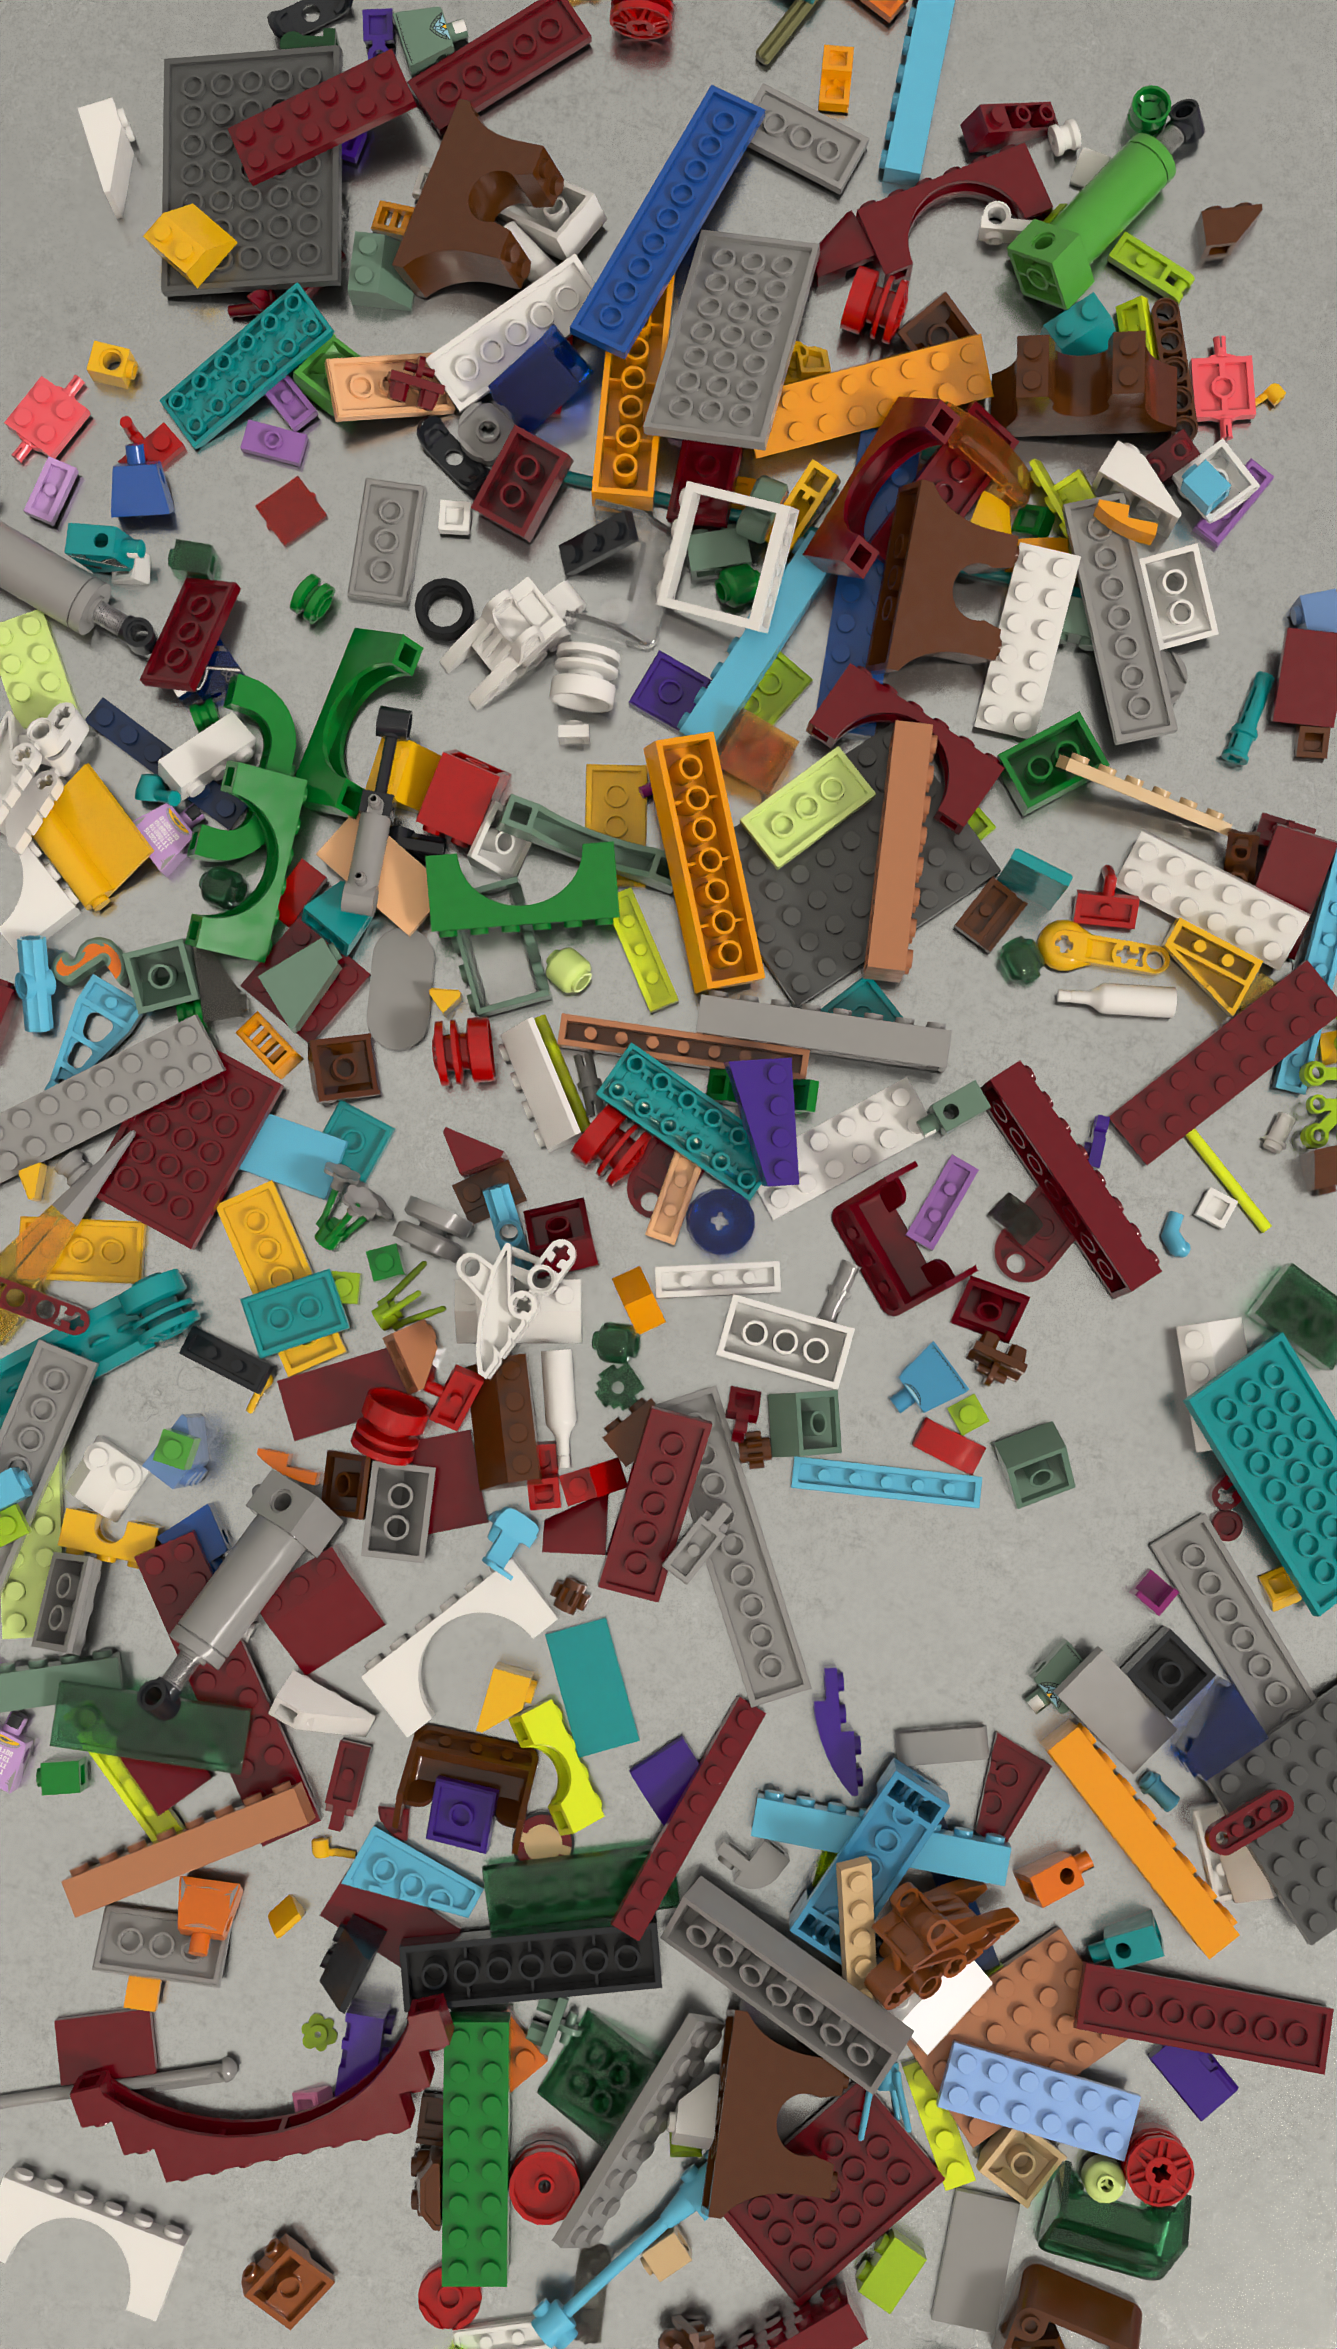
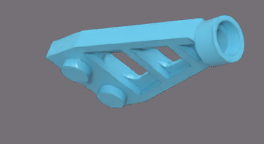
[44,974,144,1090]

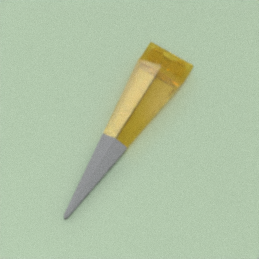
[0,1130,136,1346]

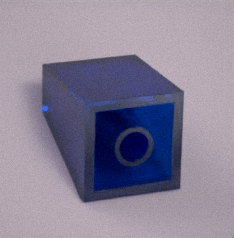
[488,324,594,433]
[1175,1677,1269,1782]

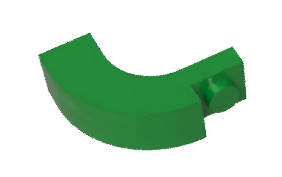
[706,1069,819,1114]

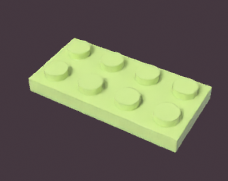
[0,609,80,729]
[740,746,876,870]

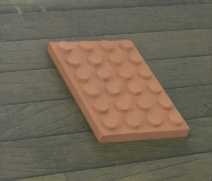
[906,1926,1128,2148]

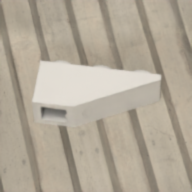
[268,1670,376,1737]

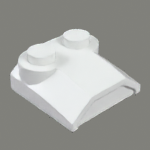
[1172,438,1260,524]
[64,1435,151,1522]

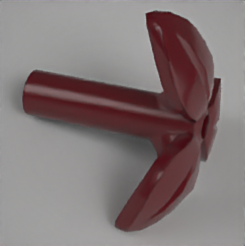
[228,289,277,318]

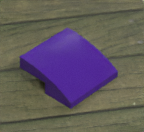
[629,1736,699,1826]

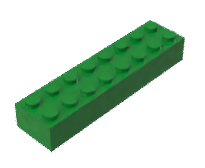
[442,2012,511,2287]

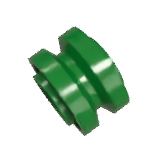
[290,574,335,624]

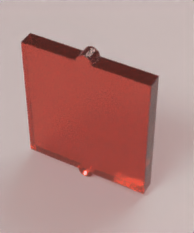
[255,476,328,547]

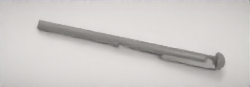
[0,2057,237,2109]

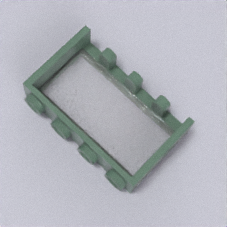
[451,876,553,1017]

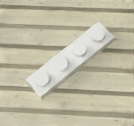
[655,1261,781,1298]

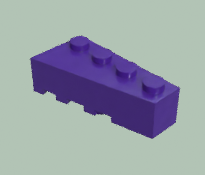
[724,1057,799,1187]

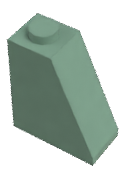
[258,938,342,1034]

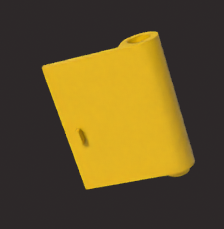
[31,763,154,911]

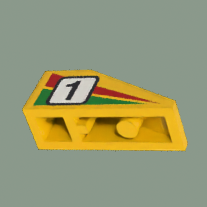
[765,459,841,554]

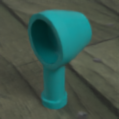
[135,774,181,807]

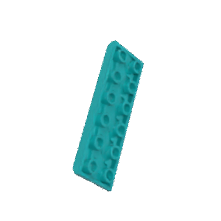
[159,282,335,449]
[596,1042,761,1201]
[0,1294,156,1429]

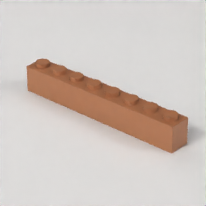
[557,1013,810,1079]
[61,1780,315,1918]

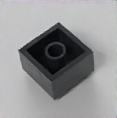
[1121,1626,1216,1720]

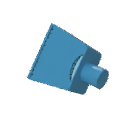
[889,1341,970,1414]

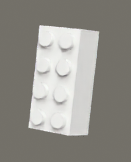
[716,1294,855,1390]

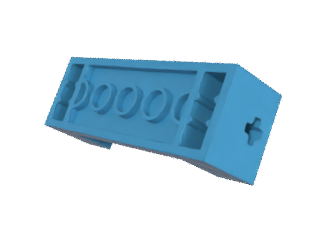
[789,1758,950,1965]

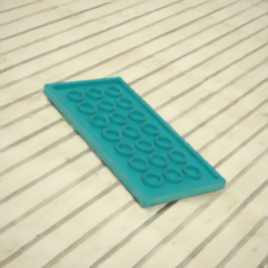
[1183,1332,1337,1617]

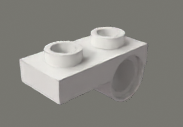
[977,201,1033,245]

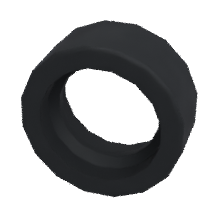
[414,578,474,641]

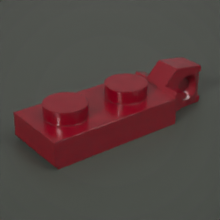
[325,1739,372,1832]

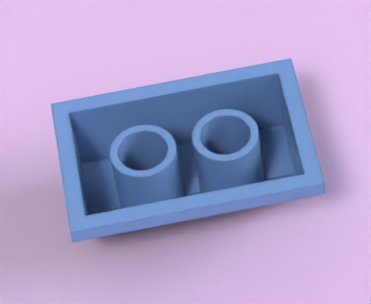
[142,1413,210,1489]

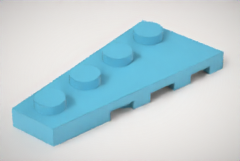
[341,1826,484,1918]

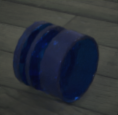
[686,1189,755,1255]

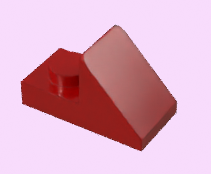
[559,1457,627,1506]

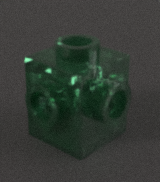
[595,1362,645,1411]

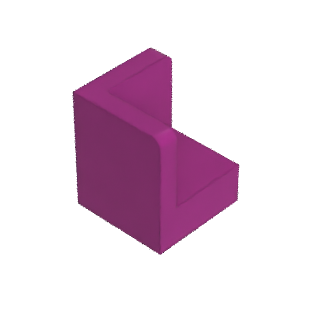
[1129,1569,1179,1616]

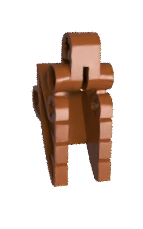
[864,1878,1020,2010]

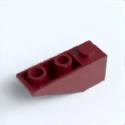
[960,102,1059,153]

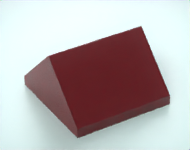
[443,1127,508,1179]
[950,1275,1030,1344]

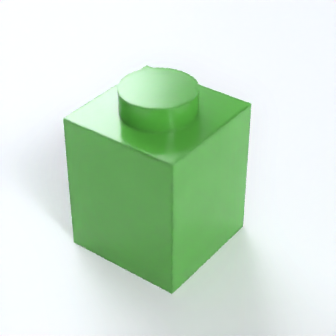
[153,1428,201,1470]

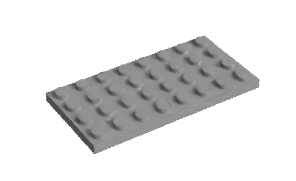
[643,230,820,451]

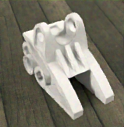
[439,576,587,711]
[0,702,89,855]
[456,1239,577,1379]

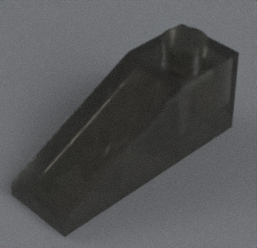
[192,946,249,1027]

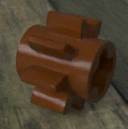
[738,1431,772,1469]
[550,1576,591,1615]

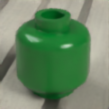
[715,564,761,608]

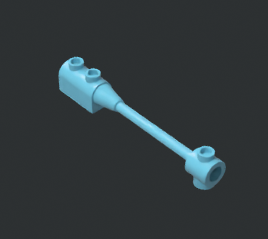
[531,2150,709,2349]

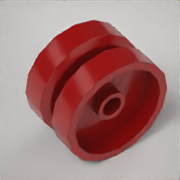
[509,2141,580,2225]

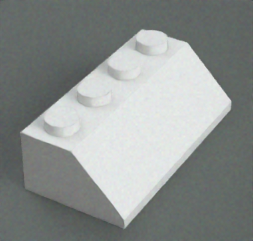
[498,1017,582,1153]
[454,1279,582,1343]
[1176,1317,1248,1452]

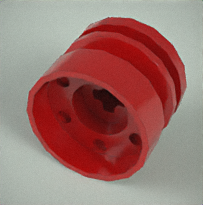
[610,0,673,40]
[840,265,910,345]
[432,1016,495,1087]
[570,1104,652,1187]
[350,1387,431,1466]
[1118,2122,1195,2207]

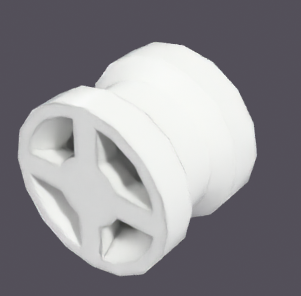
[1048,118,1082,157]

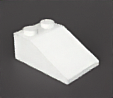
[77,97,135,220]
[498,180,607,261]
[1092,440,1182,538]
[1139,543,1219,650]

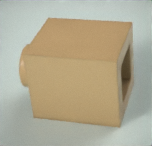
[640,2226,692,2282]

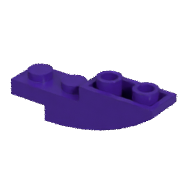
[812,1664,863,1796]

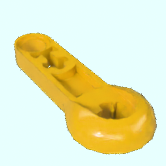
[1037,920,1170,976]

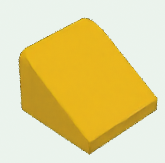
[18,1162,47,1202]
[1258,1566,1302,1612]
[268,1894,306,1939]

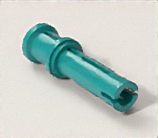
[1221,671,1275,765]

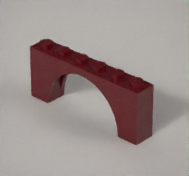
[856,142,1053,287]
[803,396,961,579]
[806,663,1004,835]

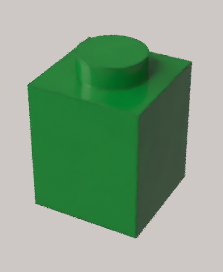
[366,1243,408,1283]
[36,1756,87,1796]

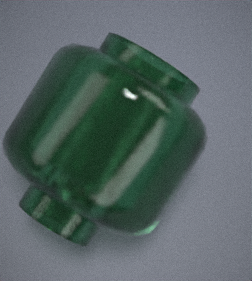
[199,865,247,910]
[999,936,1045,984]
[592,1322,640,1364]

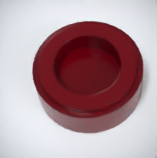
[1210,1510,1243,1541]

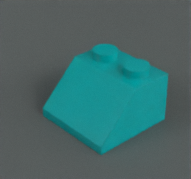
[1040,292,1116,356]

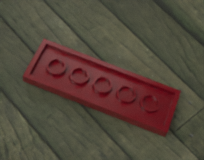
[407,0,592,136]
[227,48,417,186]
[868,401,1019,564]
[597,1405,713,1603]

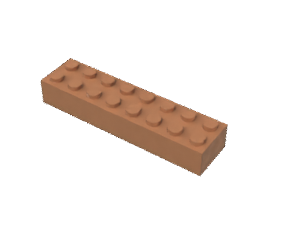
[863,720,938,983]

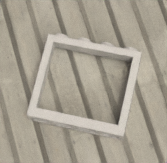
[656,481,800,634]

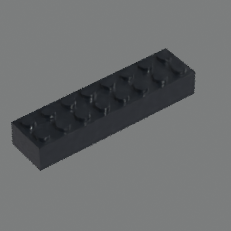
[399,1914,662,2012]

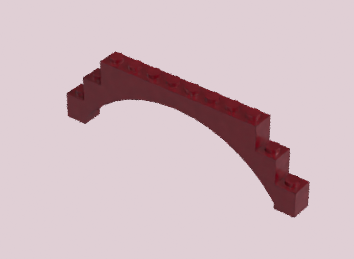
[69,1993,455,2183]

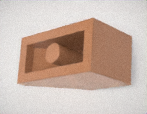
[382,1319,438,1394]

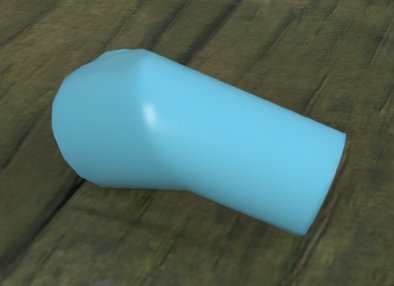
[1161,1211,1191,1258]

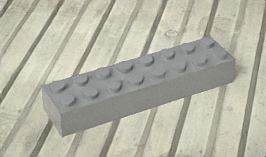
[696,990,952,1072]
[660,1876,915,2095]

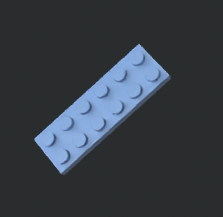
[936,2040,1141,2161]

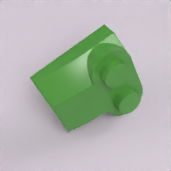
[293,334,361,416]

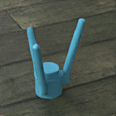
[858,2062,912,2141]

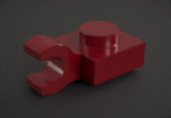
[725,1386,762,1443]

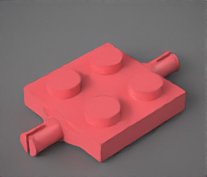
[1189,336,1256,441]
[4,375,91,463]

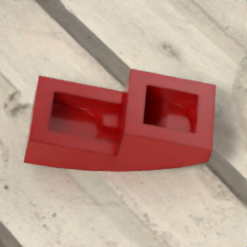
[278,858,328,928]
[912,1417,986,1475]
[527,1440,561,1510]

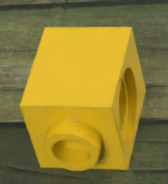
[87,341,138,389]

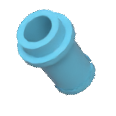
[1139,1771,1180,1812]

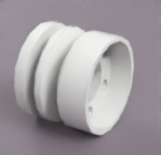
[549,642,621,713]

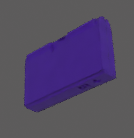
[1148,2044,1239,2121]

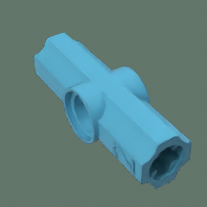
[15,935,56,1032]
[482,1182,534,1279]

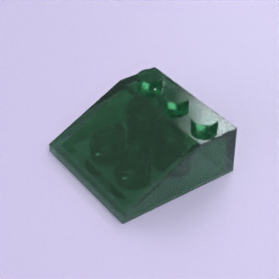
[537,2010,662,2150]

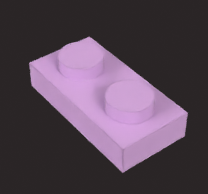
[23,456,79,526]

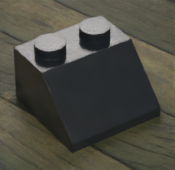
[319,1914,387,2014]

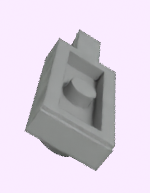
[662,1501,733,1585]

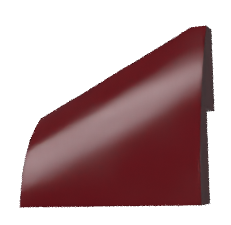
[813,210,875,287]
[542,1494,609,1555]

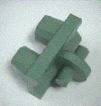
[526,1997,583,2056]

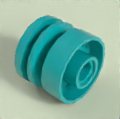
[118,1269,201,1346]

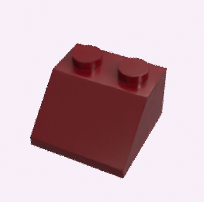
[523,1197,599,1279]

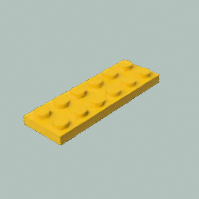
[217,1180,347,1377]

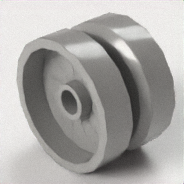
[392,1195,473,1263]

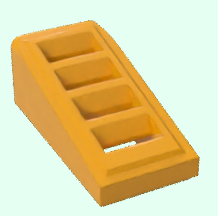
[371,200,415,240]
[235,1011,303,1079]

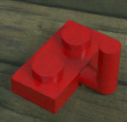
[118,416,186,468]
[1072,865,1140,929]
[423,1364,484,1431]

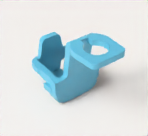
[482,1506,539,1581]

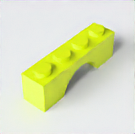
[508,1699,605,1836]

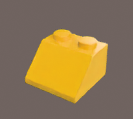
[143,204,237,289]
[365,737,441,814]
[476,1662,538,1733]

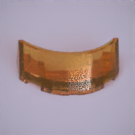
[944,401,1034,511]

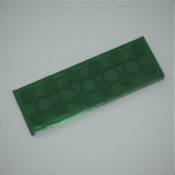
[50,1680,252,1775]
[482,1844,680,1931]

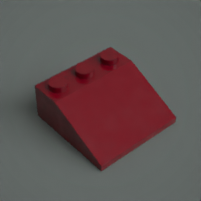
[260,1544,386,1676]

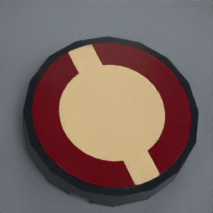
[512,1810,575,1876]

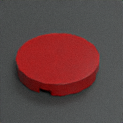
[418,2263,483,2330]

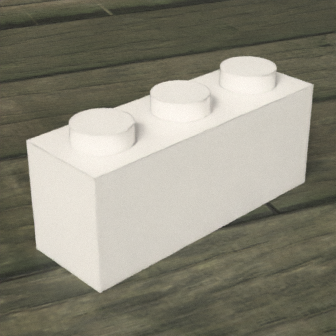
[158,711,256,802]

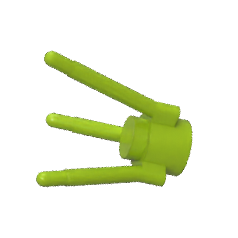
[371,1261,446,1331]

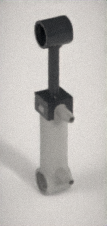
[341,705,413,917]

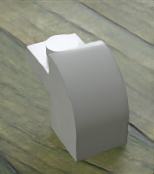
[716,1836,790,1889]

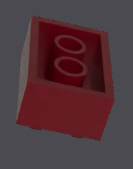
[471,425,574,543]

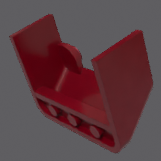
[832,1161,979,1316]

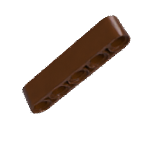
[1150,298,1198,442]

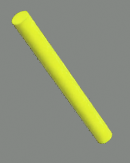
[534,1014,591,1133]
[1185,1128,1272,1233]

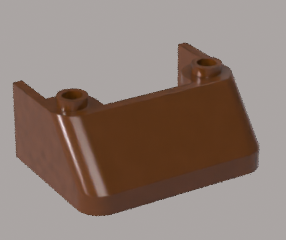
[392,1725,539,1855]
[991,2260,1143,2349]

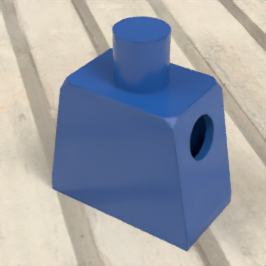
[111,444,174,518]
[157,1502,233,1573]

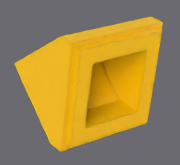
[429,988,463,1018]

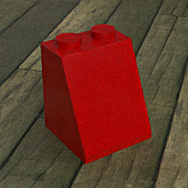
[416,749,511,848]

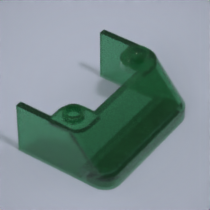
[1038,2161,1192,2281]

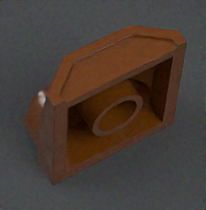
[896,291,977,351]
[308,1033,380,1103]
[411,2145,443,2231]

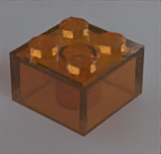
[718,707,800,795]

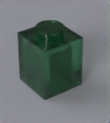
[168,539,218,580]

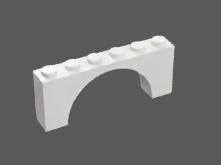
[0,818,82,954]
[361,1557,560,1738]
[0,2167,190,2321]

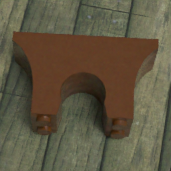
[392,99,564,298]
[991,331,1177,437]
[865,479,1019,675]
[701,2010,849,2219]

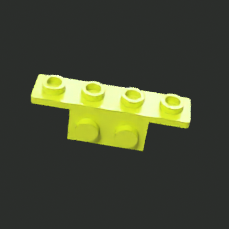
[1029,458,1097,540]

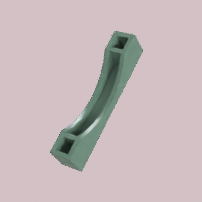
[496,794,673,894]

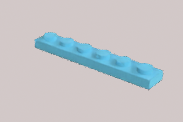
[791,1457,982,1508]

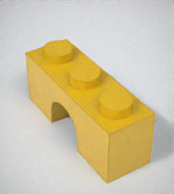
[58,1507,164,1569]

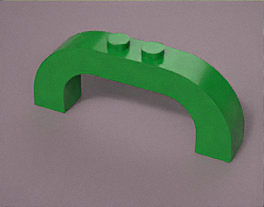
[187,674,296,862]

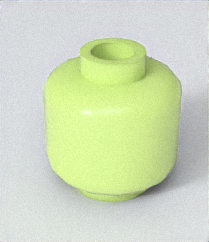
[546,947,592,993]
[1081,2154,1126,2203]

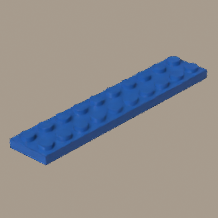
[570,84,765,360]
[816,428,920,738]

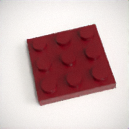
[240,915,371,1043]

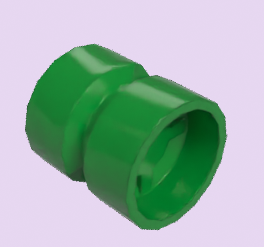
[1125,85,1172,138]

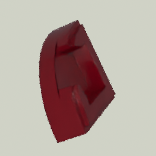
[378,1805,411,1841]

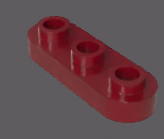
[1204,1789,1294,1856]

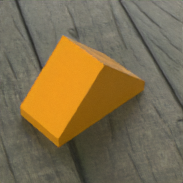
[612,1266,666,1335]

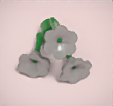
[315,1162,393,1250]

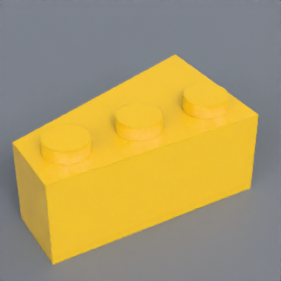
[1161,918,1263,1017]

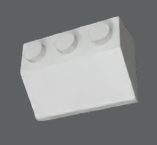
[877,1961,993,2056]

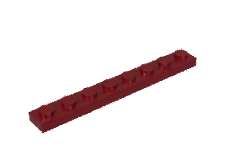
[610,1697,766,1941]

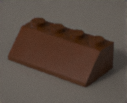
[466,1354,543,1492]

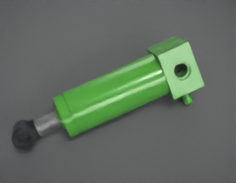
[1007,99,1205,310]

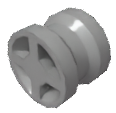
[54,1149,93,1187]

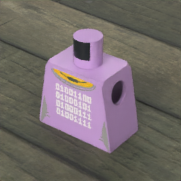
[132,803,205,877]
[0,1711,34,1794]

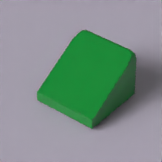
[1011,503,1055,538]

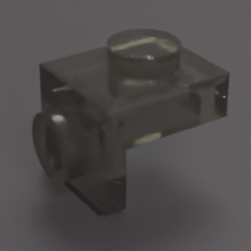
[988,1192,1043,1246]

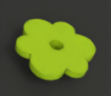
[301,2013,338,2051]

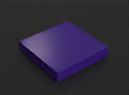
[628,650,712,733]
[426,1775,499,1854]

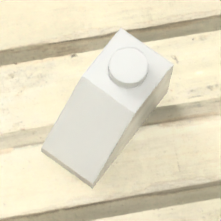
[667,2074,720,2150]

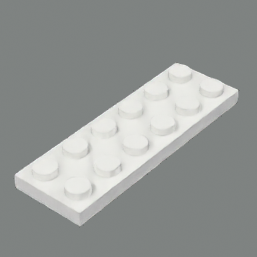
[426,254,595,413]
[974,542,1081,739]
[1116,829,1310,971]
[757,1077,936,1221]

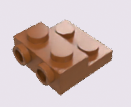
[241,2234,335,2331]

